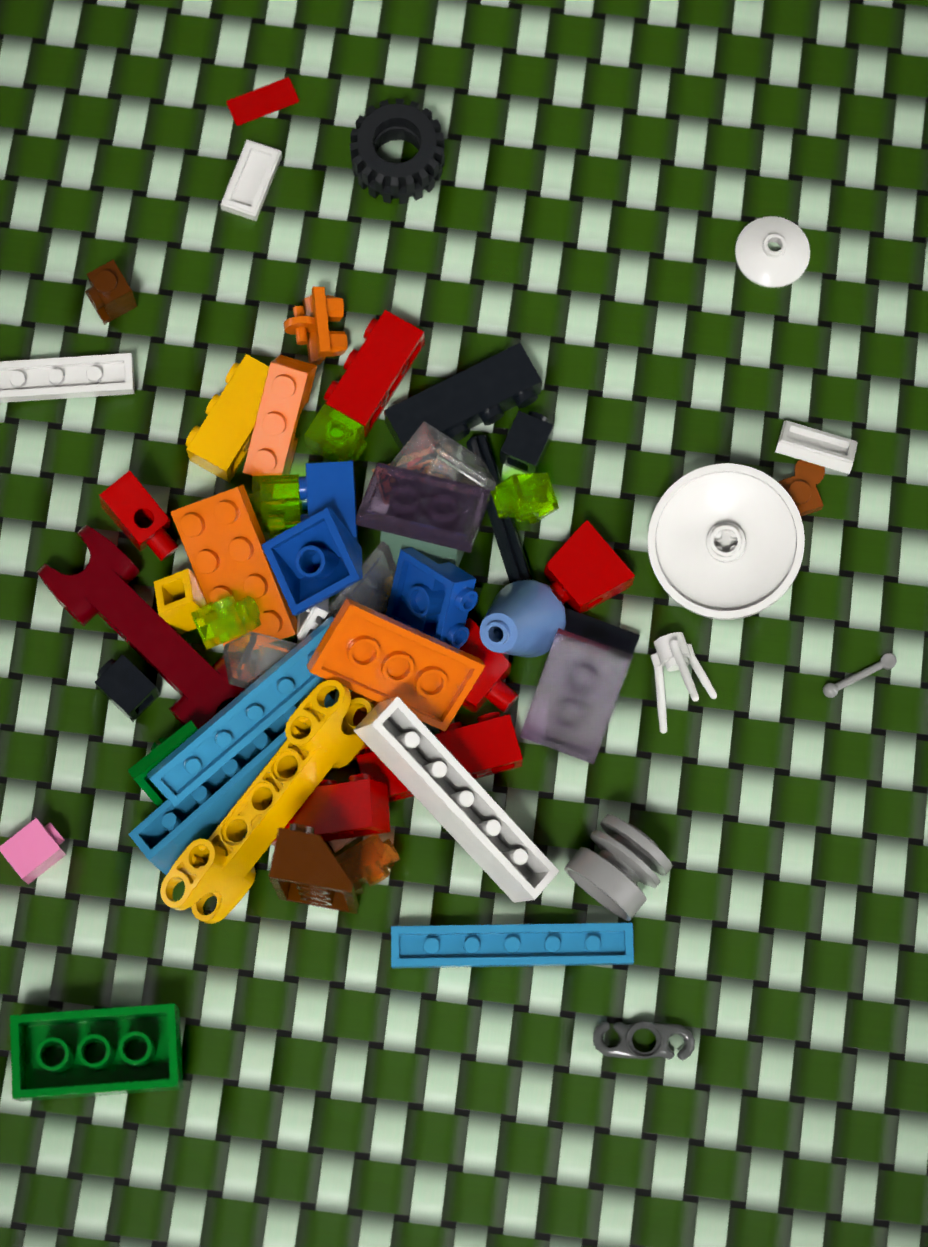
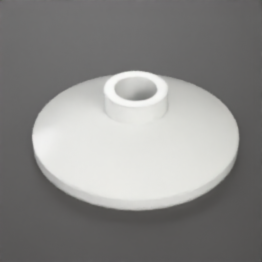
[735,216,810,288]

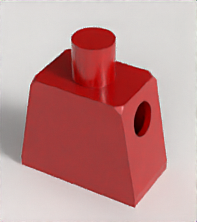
[99,470,179,562]
[544,520,635,614]
[460,617,519,713]

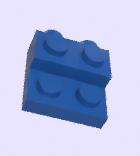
[386,547,478,649]

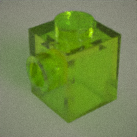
[304,404,367,462]

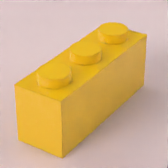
[185,354,269,483]

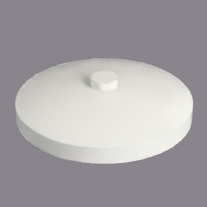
[648,463,805,620]

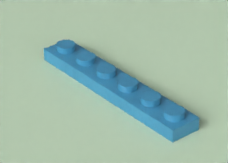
[147,616,334,807]
[391,923,634,968]

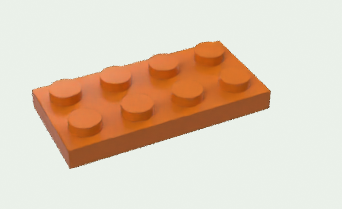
[170,484,297,657]
[306,598,485,732]

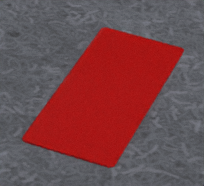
[226,77,299,126]

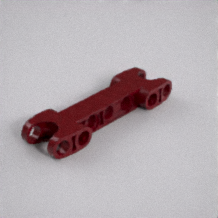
[36,525,254,729]

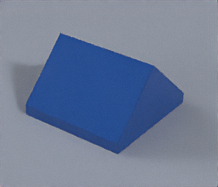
[261,507,363,616]

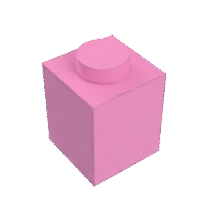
[0,818,66,885]

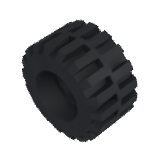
[350,98,444,204]

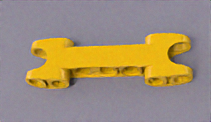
[160,680,375,924]

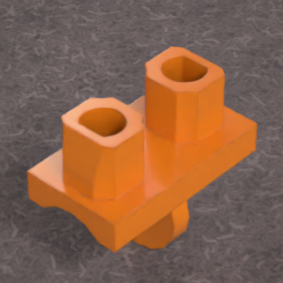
[284,287,348,365]

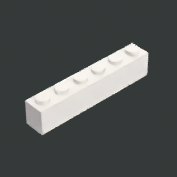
[353,696,559,903]

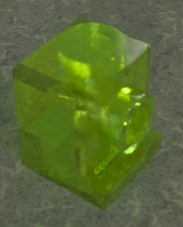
[490,473,559,524]
[191,595,262,650]

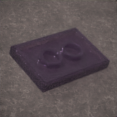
[356,463,491,553]
[520,628,633,764]

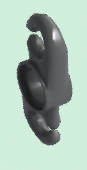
[593,1021,695,1060]

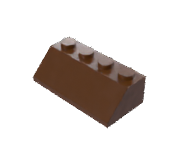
[268,823,359,914]

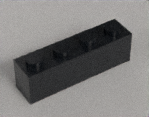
[384,343,542,458]

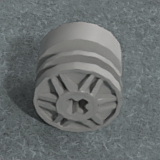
[564,814,673,921]

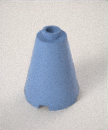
[479,579,566,658]

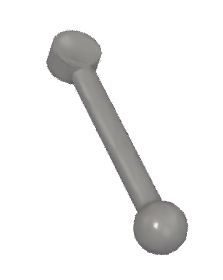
[823,653,897,698]

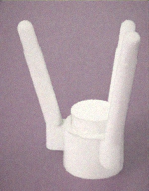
[650,632,717,734]

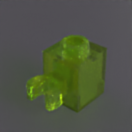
[247,474,302,539]

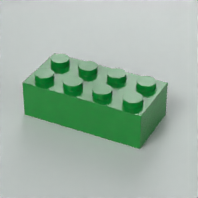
[10,1003,183,1102]

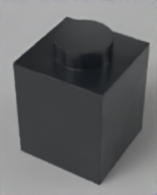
[500,411,554,477]
[95,655,160,722]

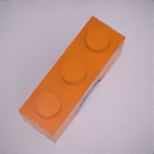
[243,355,317,484]

